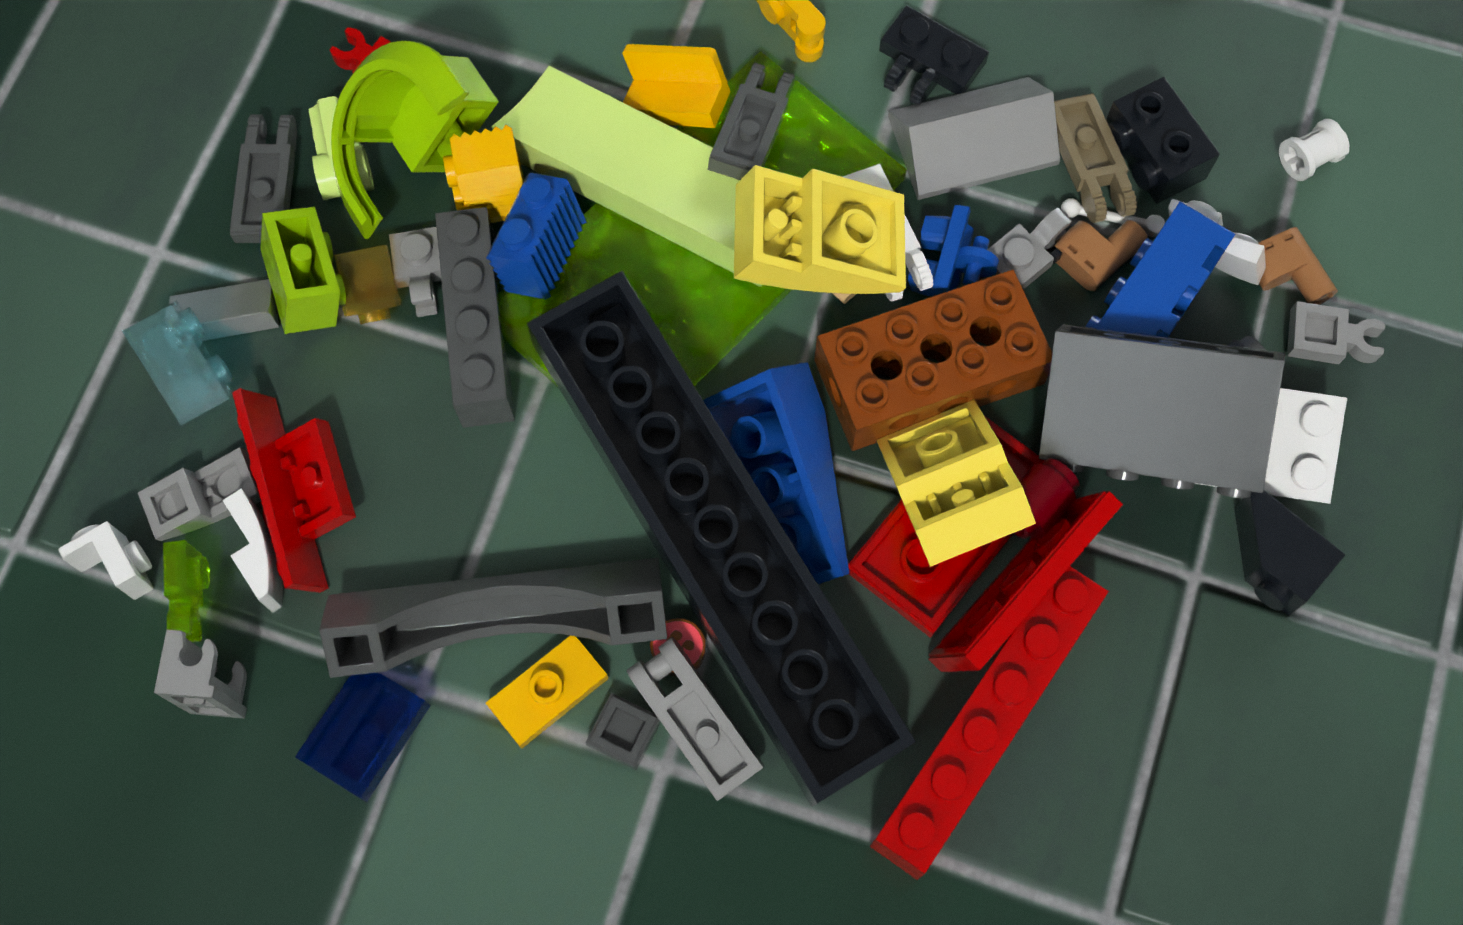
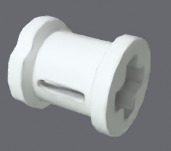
[1279,119,1350,181]

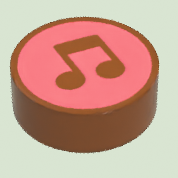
[650,618,706,677]

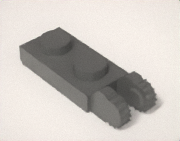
[708,63,795,180]
[230,114,297,243]

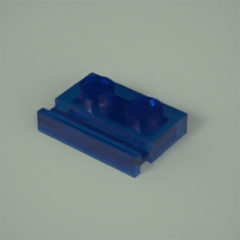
[295,672,431,802]

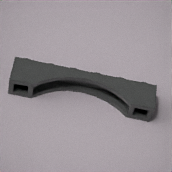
[319,558,667,678]

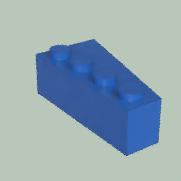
[1085,201,1236,338]

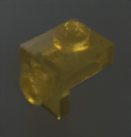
[334,245,401,324]

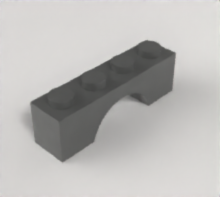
[435,207,515,428]

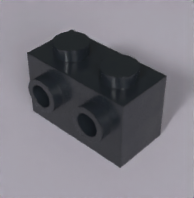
[1106,77,1220,204]

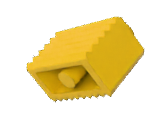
[443,125,524,223]

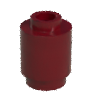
[1014,458,1080,539]

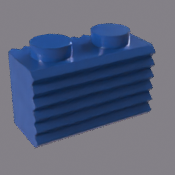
[486,173,587,300]

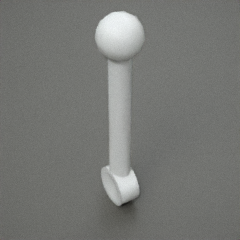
[1061,198,1165,237]

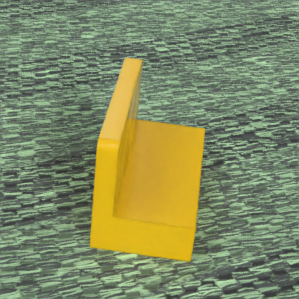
[622,44,731,128]

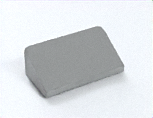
[165,279,279,345]

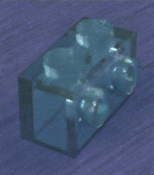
[122,300,235,425]

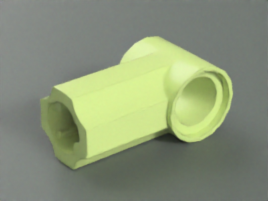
[308,96,374,200]

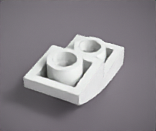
[1168,199,1266,285]

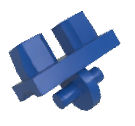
[908,205,999,296]

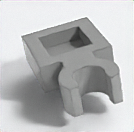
[1287,301,1385,365]

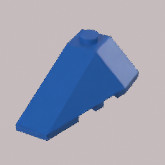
[703,362,850,584]

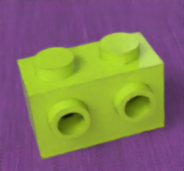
[261,207,346,334]

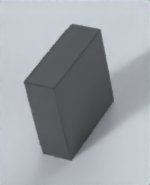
[585,693,661,770]

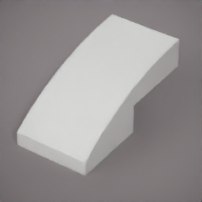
[222,488,283,613]

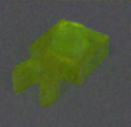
[163,540,210,642]

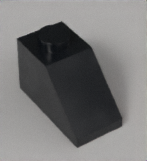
[1234,490,1346,616]

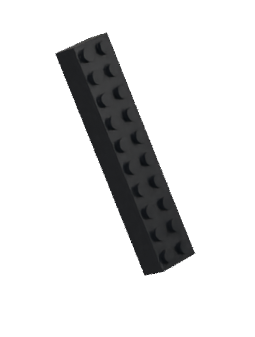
[527,271,916,807]

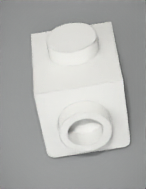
[58,521,154,600]

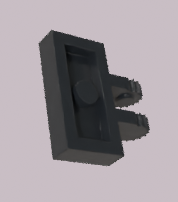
[879,5,989,105]

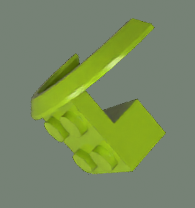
[331,41,499,239]

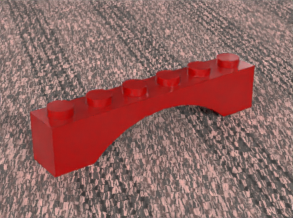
[870,566,1109,880]

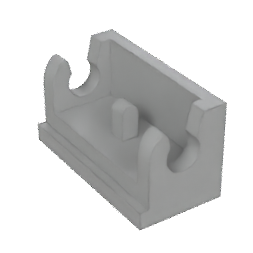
[154,629,247,719]

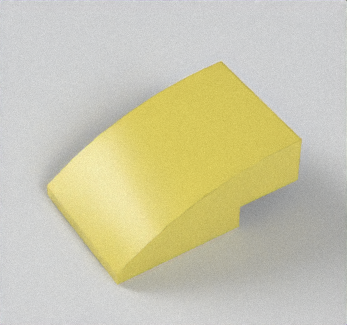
[734,165,906,294]
[876,400,1036,567]

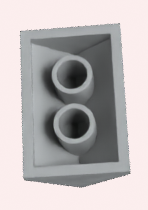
[888,77,1060,200]

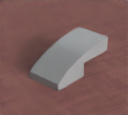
[138,447,261,541]

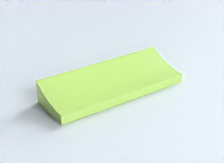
[492,66,762,287]

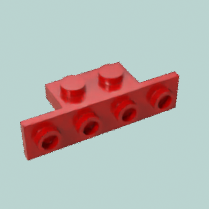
[232,388,356,593]

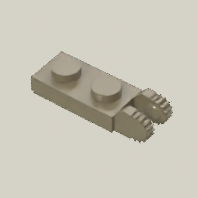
[1054,93,1137,223]

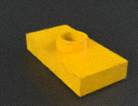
[485,635,609,749]

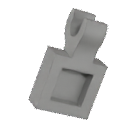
[987,207,1072,290]
[389,227,441,317]

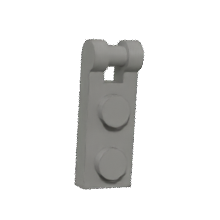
[627,637,764,801]

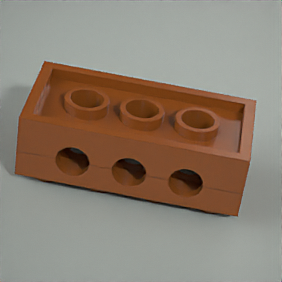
[814,269,1052,451]

